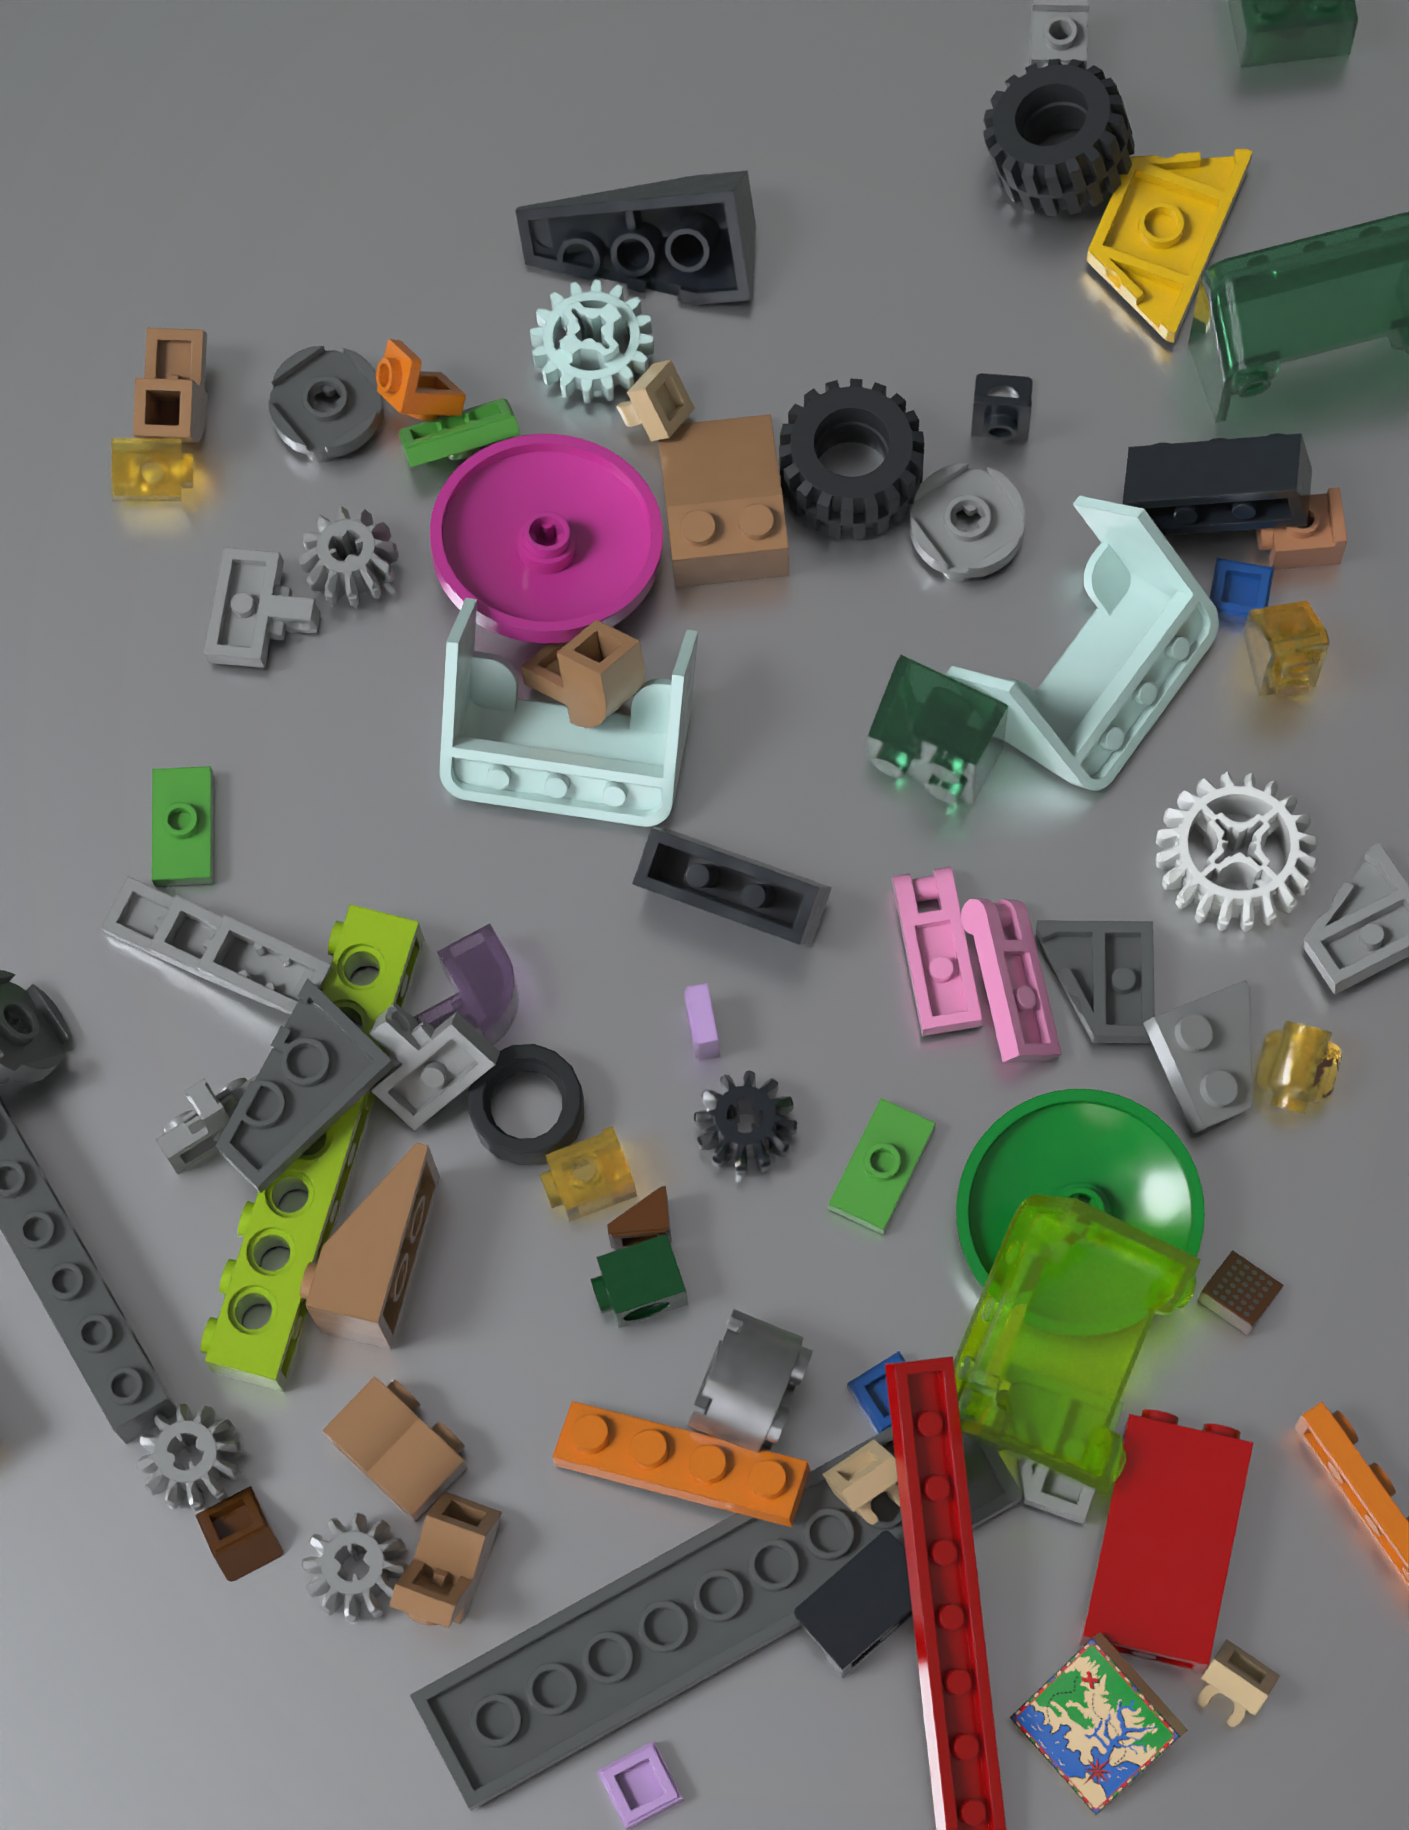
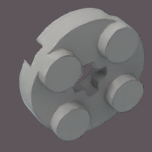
[910,464,1025,582]

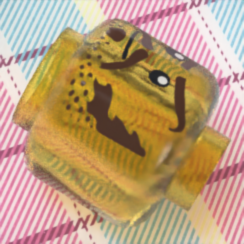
[1255,1021,1342,1114]

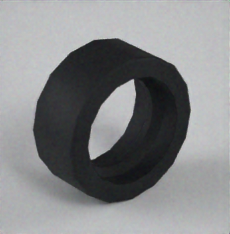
[468,1044,584,1165]

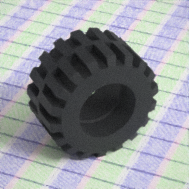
[983,58,1135,216]
[779,378,925,540]

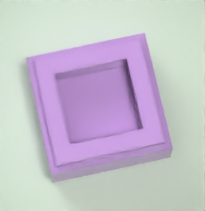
[684,983,720,1061]
[597,1741,684,1830]

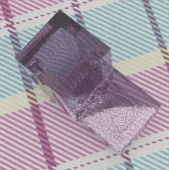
[414,923,519,1045]

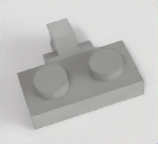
[204,547,321,668]
[370,1003,500,1131]
[155,1074,258,1174]

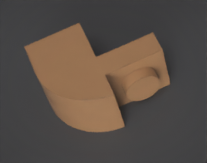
[133,328,208,443]
[521,620,645,728]
[389,1491,502,1628]

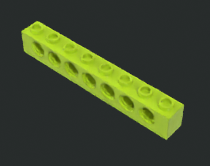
[200,904,424,1392]

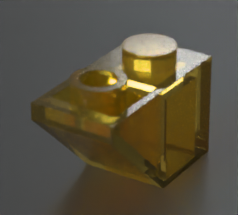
[1243,600,1330,699]

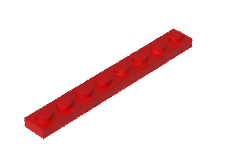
[885,1357,1006,1830]

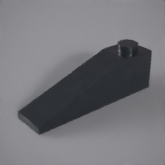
[515,170,756,305]

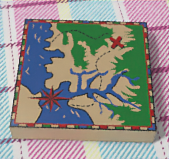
[1010,1632,1188,1815]

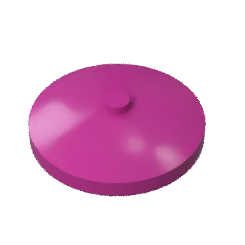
[430,434,663,643]

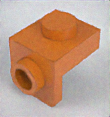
[376,339,466,421]

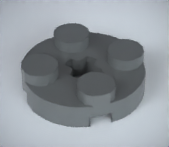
[269,346,384,463]
[0,970,69,1084]

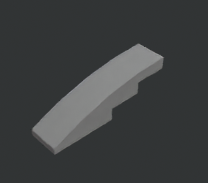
[101,876,333,1015]

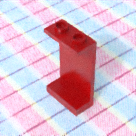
[1079,1409,1254,1674]

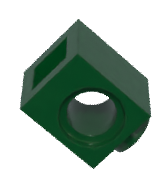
[590,1234,688,1328]

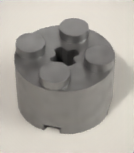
[687,1309,813,1453]

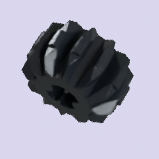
[694,1070,797,1176]

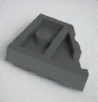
[1036,920,1155,1044]

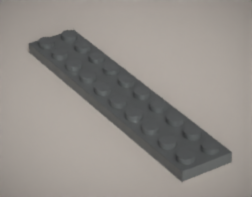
[410,1388,1024,1811]

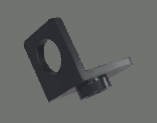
[971,373,1033,440]

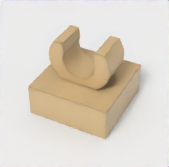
[617,360,695,441]
[822,1439,900,1525]
[1198,1639,1280,1727]

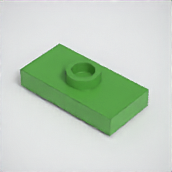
[398,398,520,468]
[151,766,214,887]
[828,1098,936,1235]

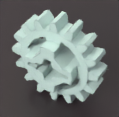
[530,280,654,403]

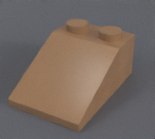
[659,414,789,588]
[300,1142,440,1350]

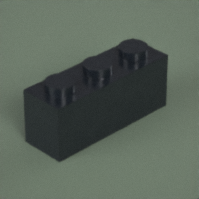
[1122,433,1312,536]
[632,827,832,945]

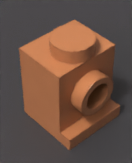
[1256,487,1347,570]

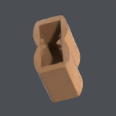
[322,1376,467,1522]

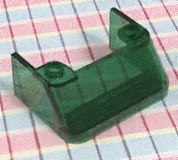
[1188,212,1409,423]

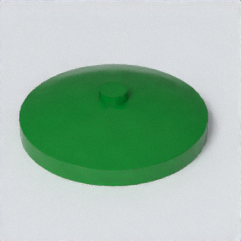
[956,1089,1205,1337]

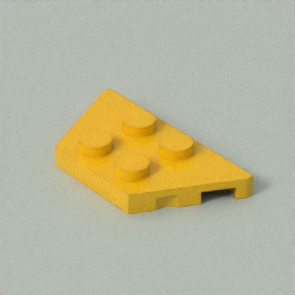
[1087,149,1253,343]

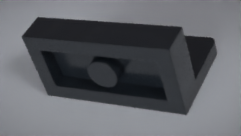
[794,1531,913,1678]

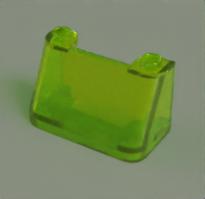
[954,1194,1201,1494]

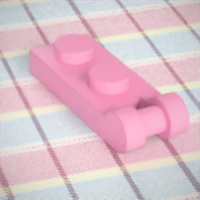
[892,867,982,1036]
[961,899,1062,1062]

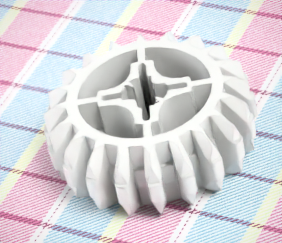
[1155,771,1318,932]

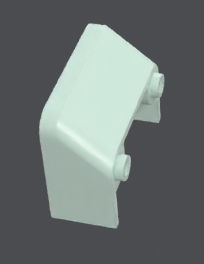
[946,495,1219,791]
[440,598,698,827]

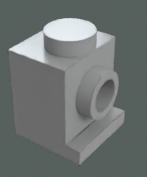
[1030,0,1089,68]

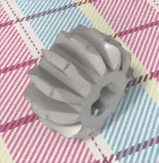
[299,506,399,608]
[136,1403,244,1511]
[301,1513,408,1622]

